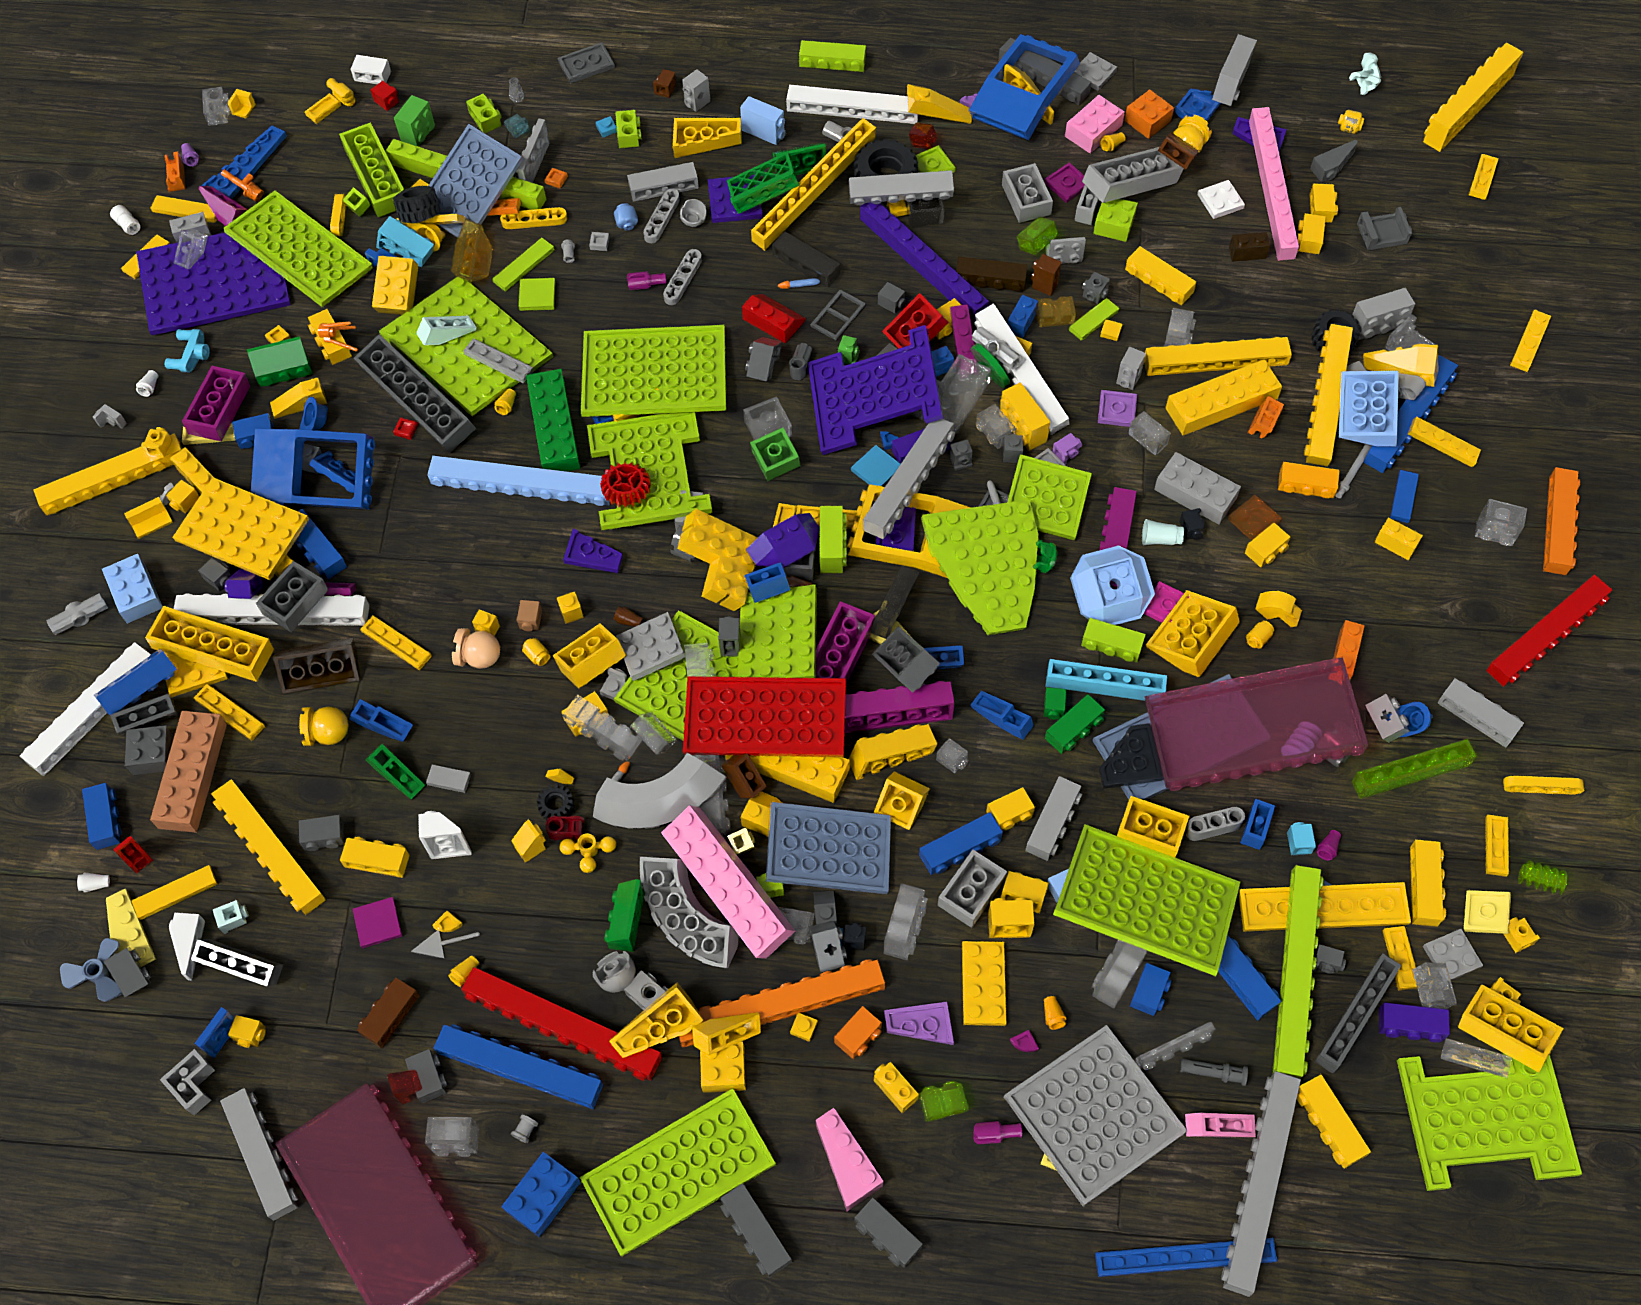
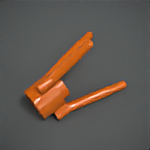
[318,322,358,352]

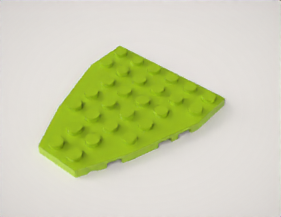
[921,499,1038,635]

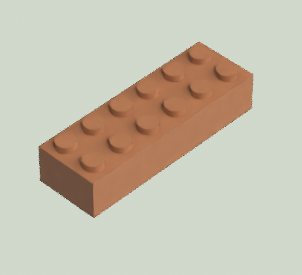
[150,711,227,833]

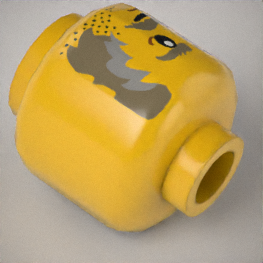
[1338,110,1364,134]

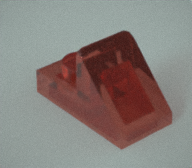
[387,1070,422,1105]

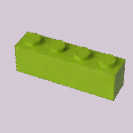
[799,40,866,72]

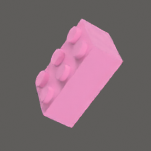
[1065,95,1125,154]

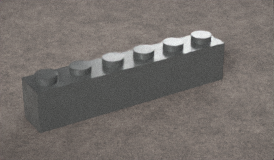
[998,38,1092,105]
[1314,953,1401,1074]

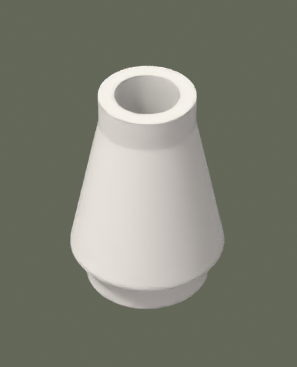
[136,370,158,397]
[77,872,110,893]

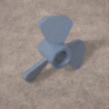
[60,938,122,1002]

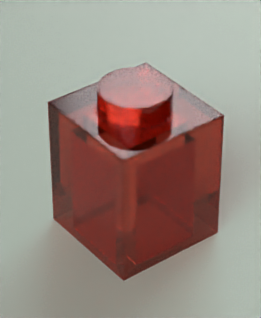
[908,123,937,149]

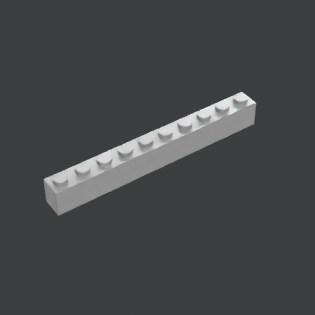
[1221,1071,1301,1297]

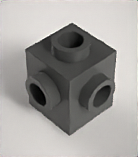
[1082,272,1110,304]

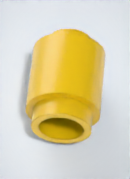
[1246,621,1274,649]
[522,638,550,666]

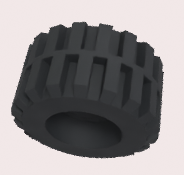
[393,186,441,223]
[1311,309,1361,354]

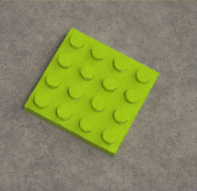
[1007,454,1092,540]

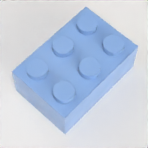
[102,554,163,624]

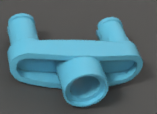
[165,329,210,373]

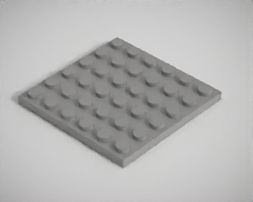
[1004,1025,1187,1207]

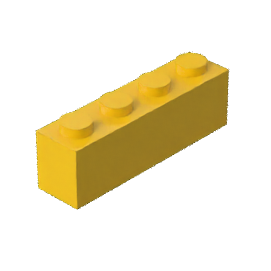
[1125,246,1196,306]
[1410,840,1446,927]
[1297,1075,1371,1169]

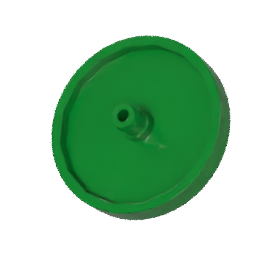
[970,343,1010,388]

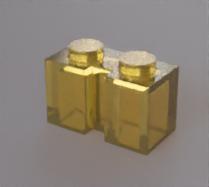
[1037,296,1076,327]

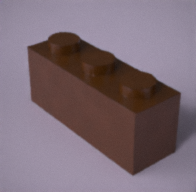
[357,977,420,1049]

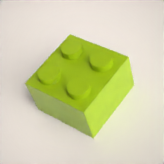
[1093,199,1138,242]

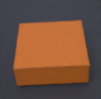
[545,168,568,188]

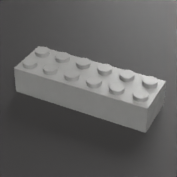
[1082,147,1184,203]

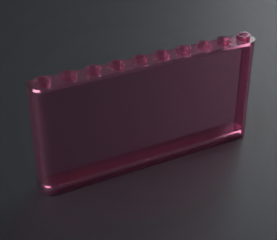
[1145,657,1368,791]
[276,1083,478,1305]

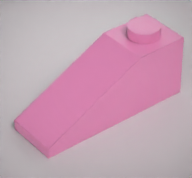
[1185,1113,1256,1137]

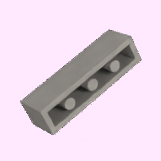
[627,162,699,202]
[1438,679,1524,748]
[1025,776,1082,861]

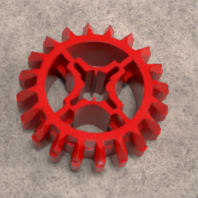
[600,461,651,508]

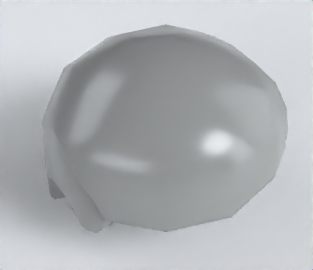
[680,199,707,227]

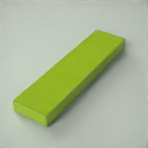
[493,238,554,292]

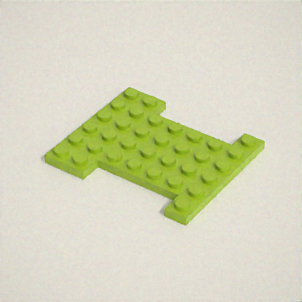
[587,412,712,530]
[1397,1053,1582,1191]

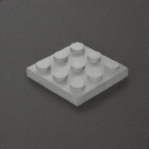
[616,612,686,681]

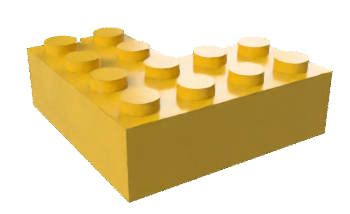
[677,509,757,611]

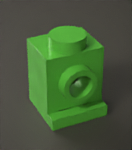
[838,335,860,364]

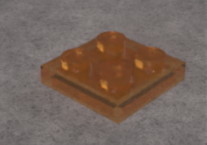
[1228,495,1282,540]

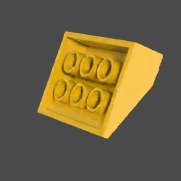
[1146,590,1240,677]

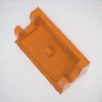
[165,151,186,192]
[1248,396,1284,438]

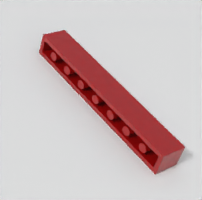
[1486,574,1612,687]

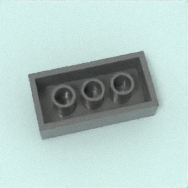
[872,626,940,693]

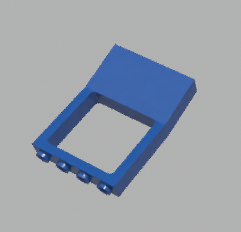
[969,34,1080,140]
[251,429,375,510]

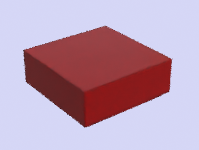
[393,417,418,440]

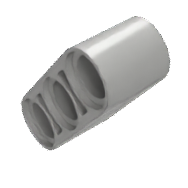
[1398,373,1426,400]
[1185,807,1245,841]

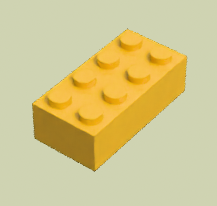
[1458,985,1563,1072]

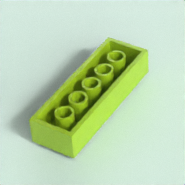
[339,122,404,217]

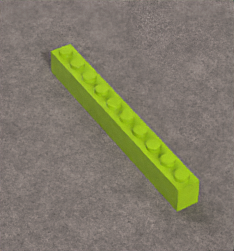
[386,139,546,210]
[1273,865,1323,1079]

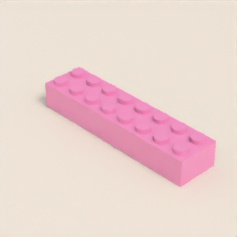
[661,805,795,959]

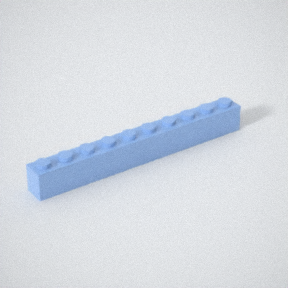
[428,456,610,506]

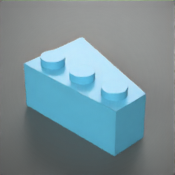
[376,216,434,267]

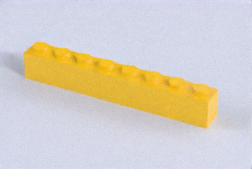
[1304,324,1353,466]
[1144,337,1292,376]
[33,433,182,516]
[211,779,325,915]

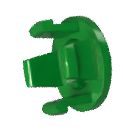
[1033,540,1057,573]

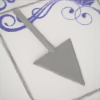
[411,930,480,958]

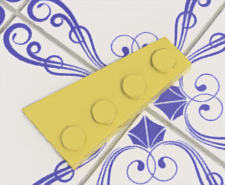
[106,889,156,967]

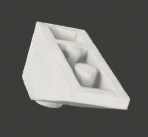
[169,913,205,980]

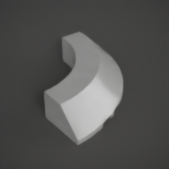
[593,753,727,829]
[640,857,739,968]

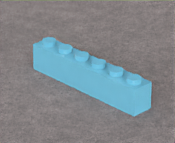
[1045,659,1167,703]

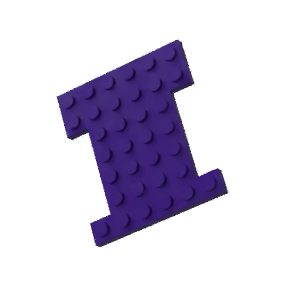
[808,325,944,455]

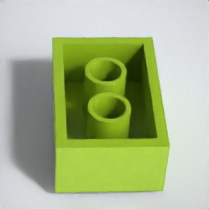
[820,506,847,573]

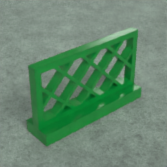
[727,152,800,214]

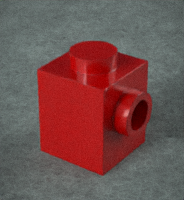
[370,80,399,111]

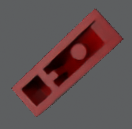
[113,836,153,874]

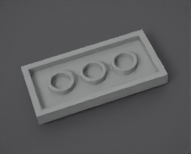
[516,119,550,183]

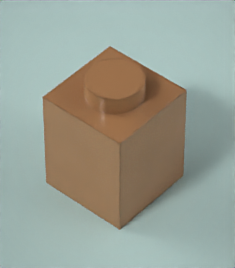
[517,600,542,631]

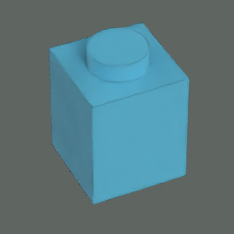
[1287,822,1316,855]

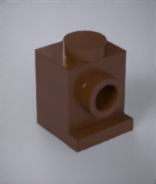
[653,69,677,98]

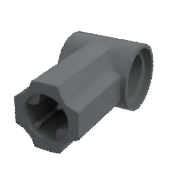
[789,343,812,380]

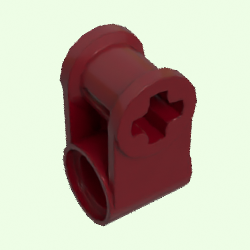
[545,816,585,841]

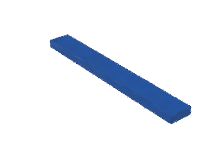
[1095,1238,1277,1277]

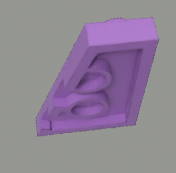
[884,1002,954,1045]

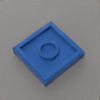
[195,1007,235,1058]

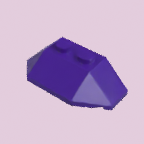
[746,513,820,568]

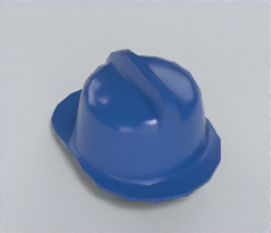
[299,396,328,430]
[1387,702,1433,737]

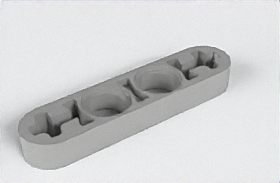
[643,189,680,244]
[663,249,702,305]

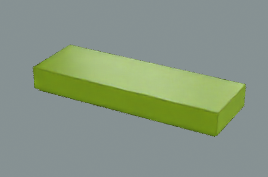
[1069,298,1119,341]

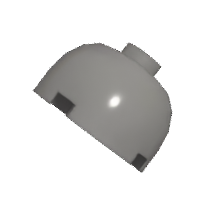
[592,951,636,993]

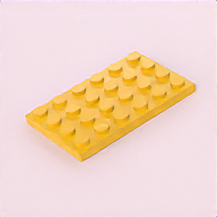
[173,477,309,580]

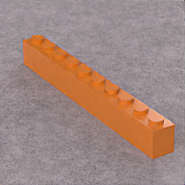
[679,959,885,1048]

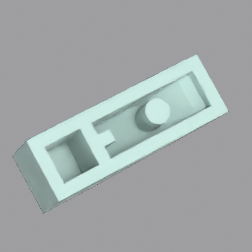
[417,316,477,345]

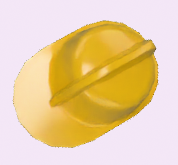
[406,222,445,251]

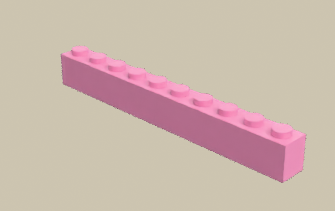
[1249,107,1299,261]

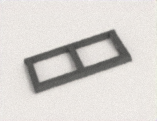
[810,290,866,341]

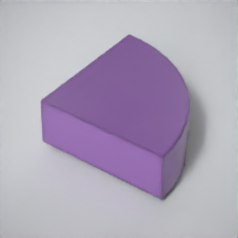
[960,94,977,108]

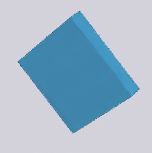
[851,445,901,487]

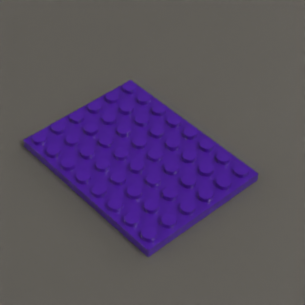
[136,233,291,336]

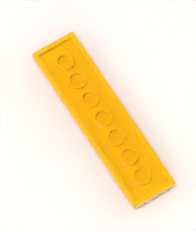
[1238,882,1411,932]

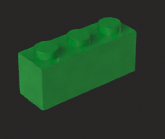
[1045,694,1105,754]

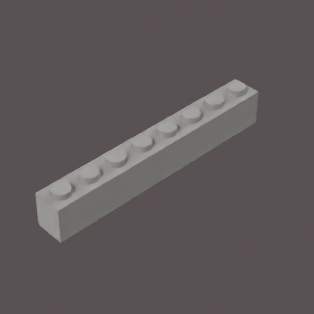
[863,419,955,539]

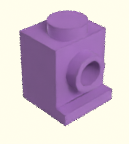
[1052,433,1082,465]

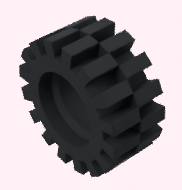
[536,784,575,821]

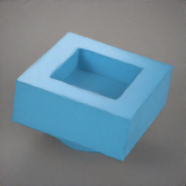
[595,116,617,138]

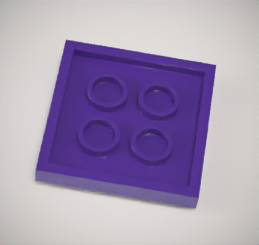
[708,175,763,223]

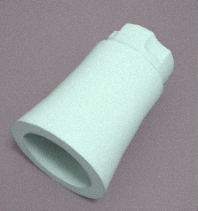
[1142,519,1184,545]

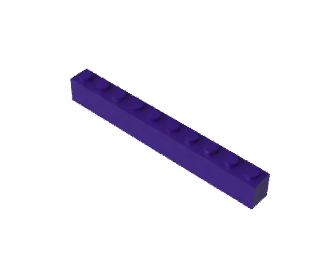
[860,202,989,322]

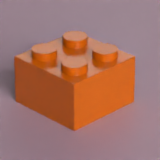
[1124,89,1174,139]

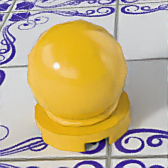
[1173,115,1212,152]
[299,706,349,746]

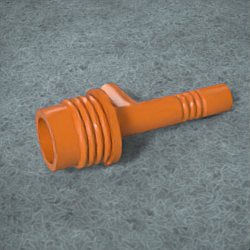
[221,169,264,202]

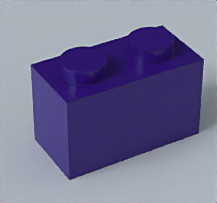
[225,569,263,599]

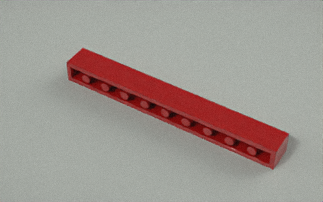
[461,967,662,1081]

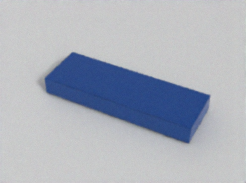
[1390,470,1419,523]

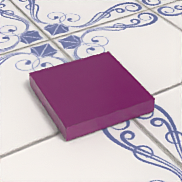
[1044,162,1085,203]
[352,897,402,948]

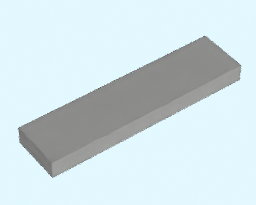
[463,338,533,383]

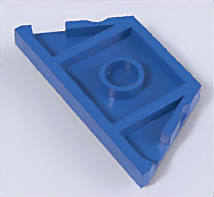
[1175,89,1221,121]

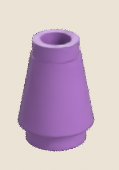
[181,143,199,166]

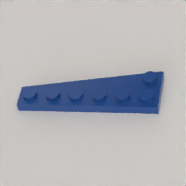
[201,126,287,199]

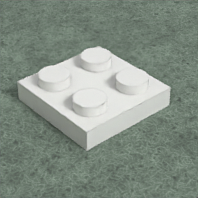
[1198,180,1245,219]

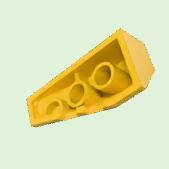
[1003,64,1054,125]
[1363,344,1438,387]
[609,982,704,1058]

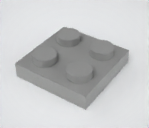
[1077,52,1117,91]
[1423,929,1483,984]

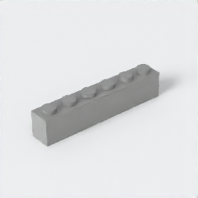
[849,171,954,205]
[220,1088,298,1221]

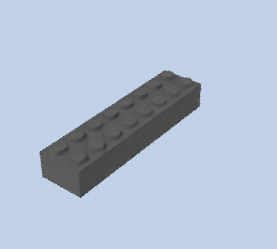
[354,334,476,453]

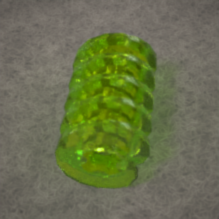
[1518,860,1567,896]

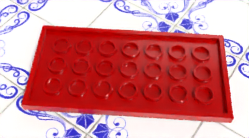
[683,676,846,757]

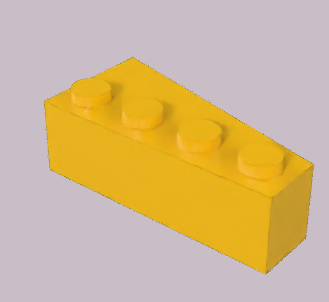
[673,118,742,158]
[848,724,937,780]

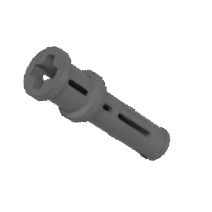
[1180,1058,1248,1086]

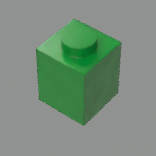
[1043,687,1066,720]

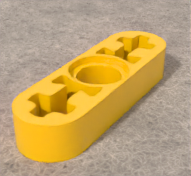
[330,194,347,236]

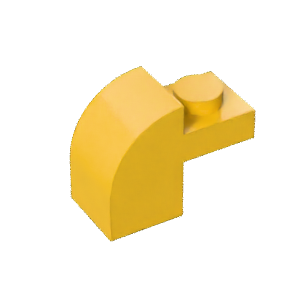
[1255,591,1302,627]

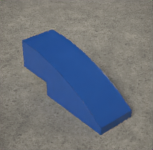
[971,691,1034,740]
[349,699,413,742]

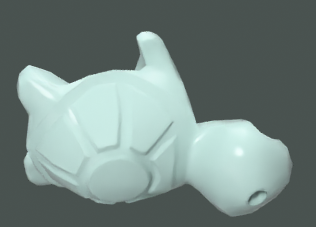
[1349,53,1381,95]

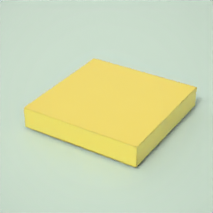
[1464,890,1511,934]

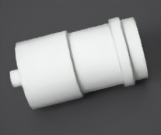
[110,205,140,235]

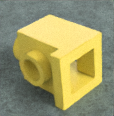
[727,828,755,855]

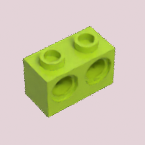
[466,93,502,133]
[615,110,641,148]

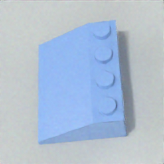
[1339,371,1399,446]

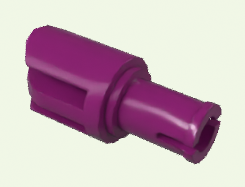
[627,271,666,290]
[973,1121,1022,1144]

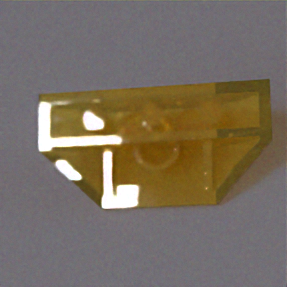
[451,219,493,282]

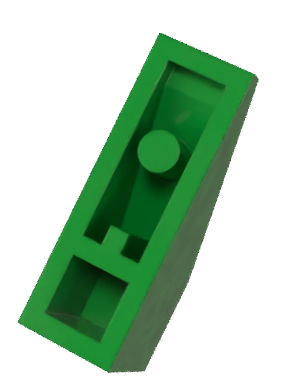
[365,744,425,800]

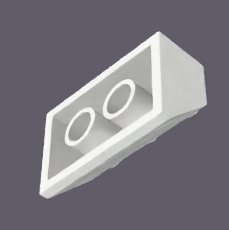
[419,811,472,859]

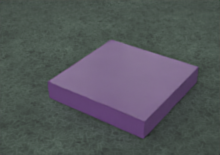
[1098,390,1137,427]

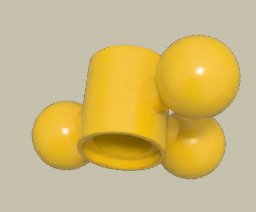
[560,834,616,873]

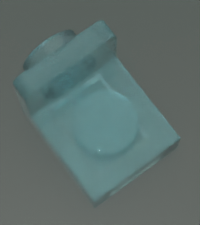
[504,114,529,138]

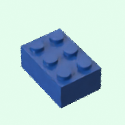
[501,1152,581,1238]

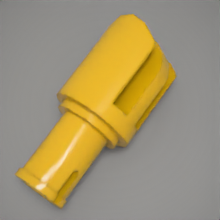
[326,78,355,106]

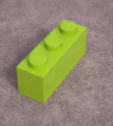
[1081,618,1146,662]

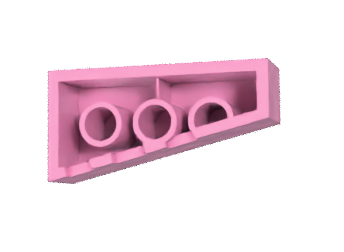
[816,1108,884,1211]

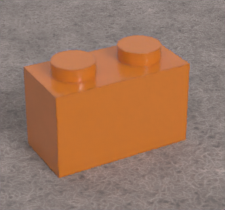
[834,1006,882,1059]

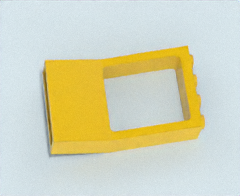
[847,484,971,578]

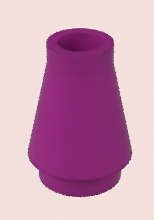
[1317,830,1341,861]

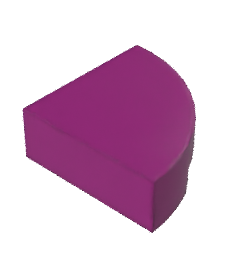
[1010,1030,1039,1052]

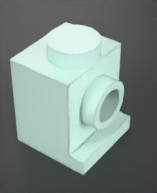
[213,900,249,934]

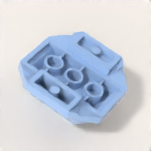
[1070,546,1155,625]

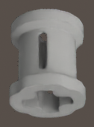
[511,1115,538,1144]

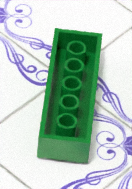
[526,369,580,472]

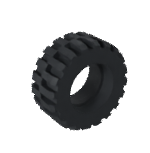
[854,139,918,205]

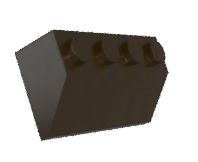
[273,638,360,694]

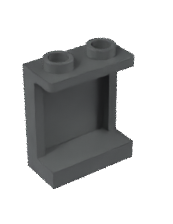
[1357,207,1412,250]

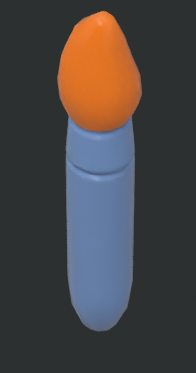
[778,278,820,289]

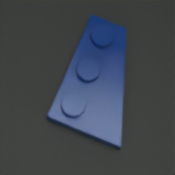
[309,451,355,493]

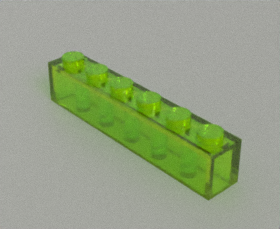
[1351,739,1477,799]

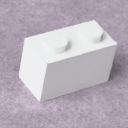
[351,55,391,84]

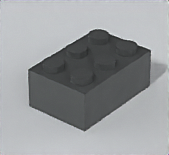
[256,561,328,632]

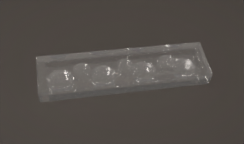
[1135,1022,1215,1070]

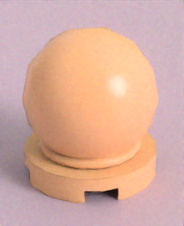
[452,628,500,669]

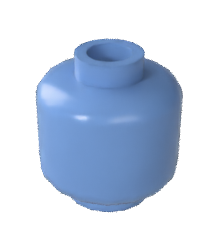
[614,203,638,231]

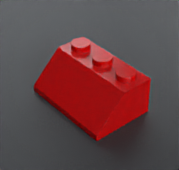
[742,294,806,344]

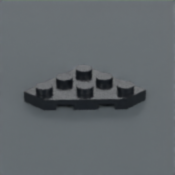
[1099,723,1163,789]

